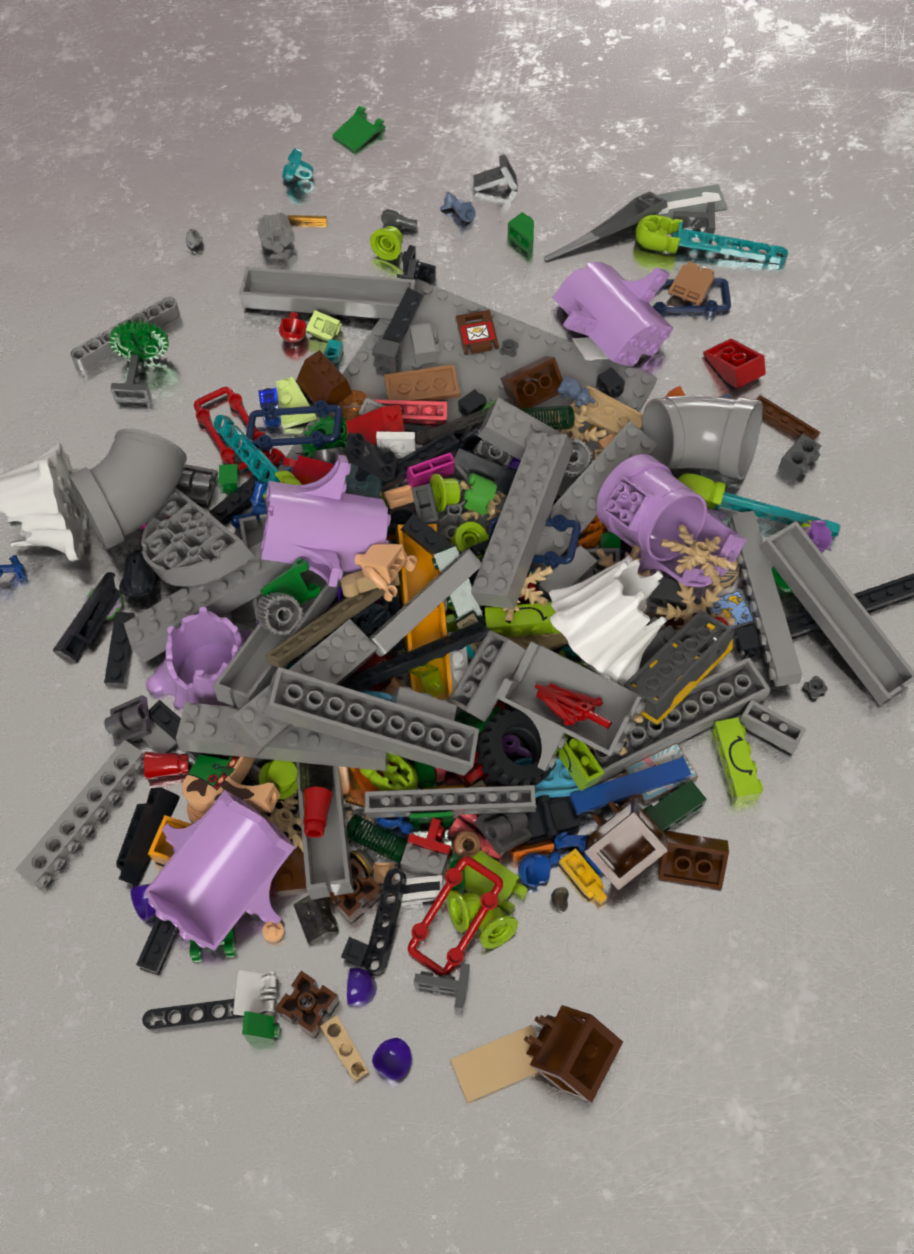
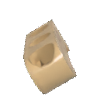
[340,570,400,597]
[320,1015,369,1082]

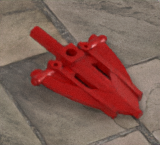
[535,683,612,729]

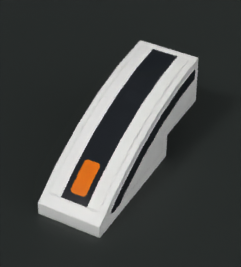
[379,875,443,906]

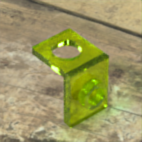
[410,662,445,698]

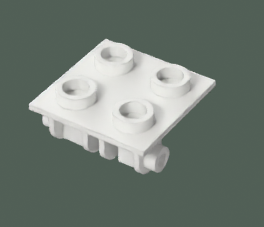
[572,337,609,361]
[233,970,278,1016]

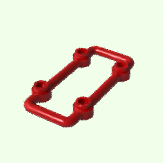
[193,387,270,471]
[408,856,503,976]

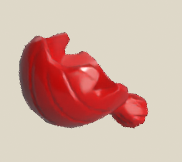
[279,312,306,343]

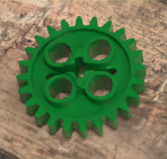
[110,320,169,362]
[301,415,349,463]

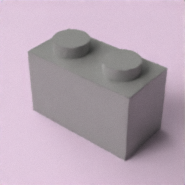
[410,323,439,365]
[401,843,448,879]

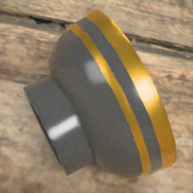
[350,848,377,877]

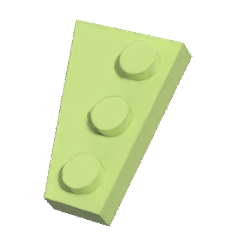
[276,377,318,429]

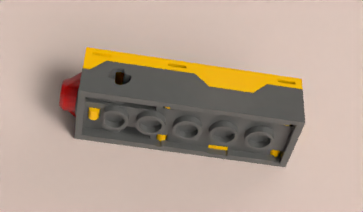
[624,610,733,725]

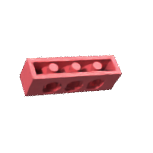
[374,399,447,425]

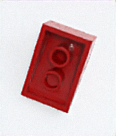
[703,338,766,388]
[346,405,405,446]

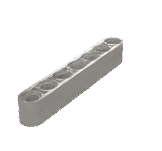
[70,296,180,370]
[369,549,482,657]

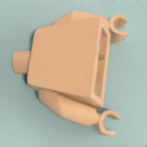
[355,544,417,601]

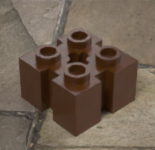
[327,858,382,923]
[276,971,339,1037]

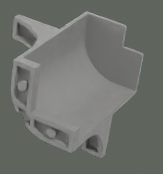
[495,642,646,771]

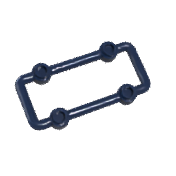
[653,277,731,317]
[246,400,343,451]
[483,514,581,569]

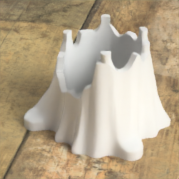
[0,443,89,561]
[549,556,667,687]

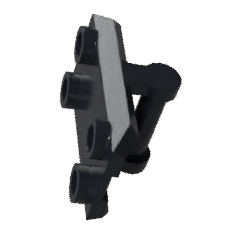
[345,432,397,482]
[523,796,580,845]

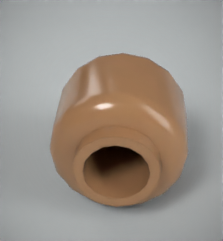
[451,830,481,858]

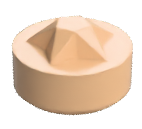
[262,921,285,943]

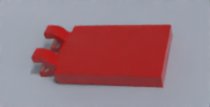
[283,455,335,485]

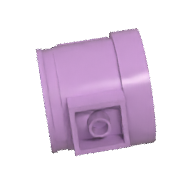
[596,454,707,561]

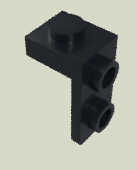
[402,245,436,279]

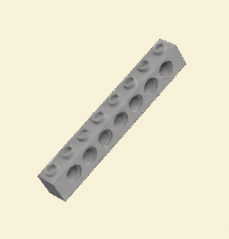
[15,739,144,890]
[365,785,536,818]

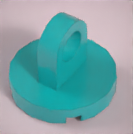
[282,148,314,182]

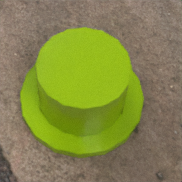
[370,226,403,261]
[429,474,460,512]
[451,522,489,559]
[258,760,298,800]
[447,890,482,933]
[478,907,518,949]

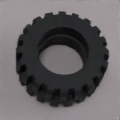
[476,707,559,787]

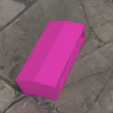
[407,452,455,488]

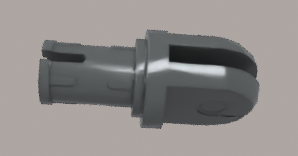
[381,209,418,230]

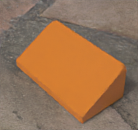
[566,529,603,552]
[510,840,554,862]

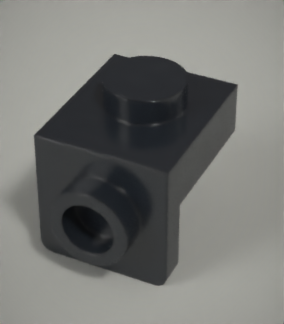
[397,258,421,280]

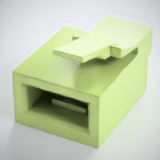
[306,310,342,342]

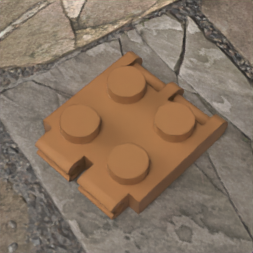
[668,261,715,306]

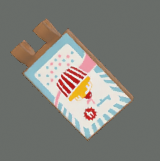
[616,743,698,805]

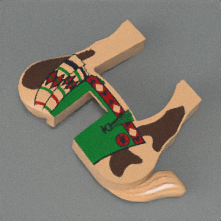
[182,755,280,824]

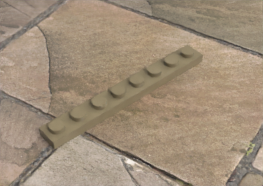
[264,584,391,668]

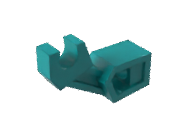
[324,339,344,364]

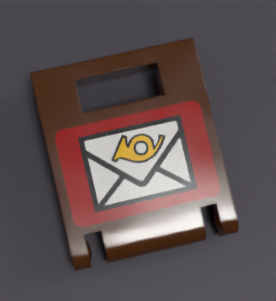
[456,310,499,355]

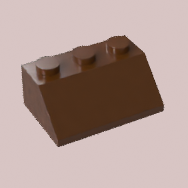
[296,350,353,405]
[500,356,563,409]
[659,830,729,889]

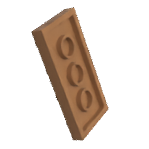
[384,364,460,401]

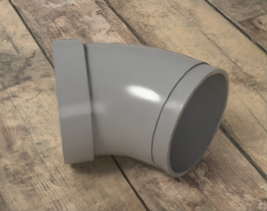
[642,395,763,480]
[68,429,187,550]

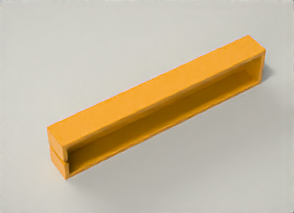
[396,524,453,704]

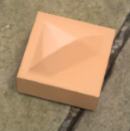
[373,862,395,885]

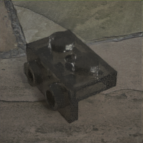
[299,762,333,792]
[293,895,339,944]

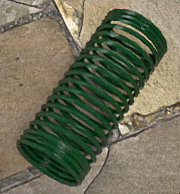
[519,405,575,430]
[347,814,409,865]

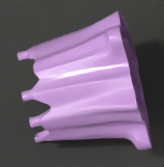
[146,607,252,709]

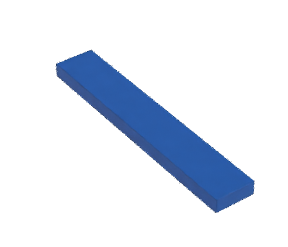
[569,757,692,815]

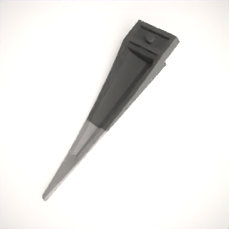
[543,192,668,262]

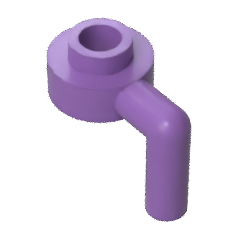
[502,734,532,758]

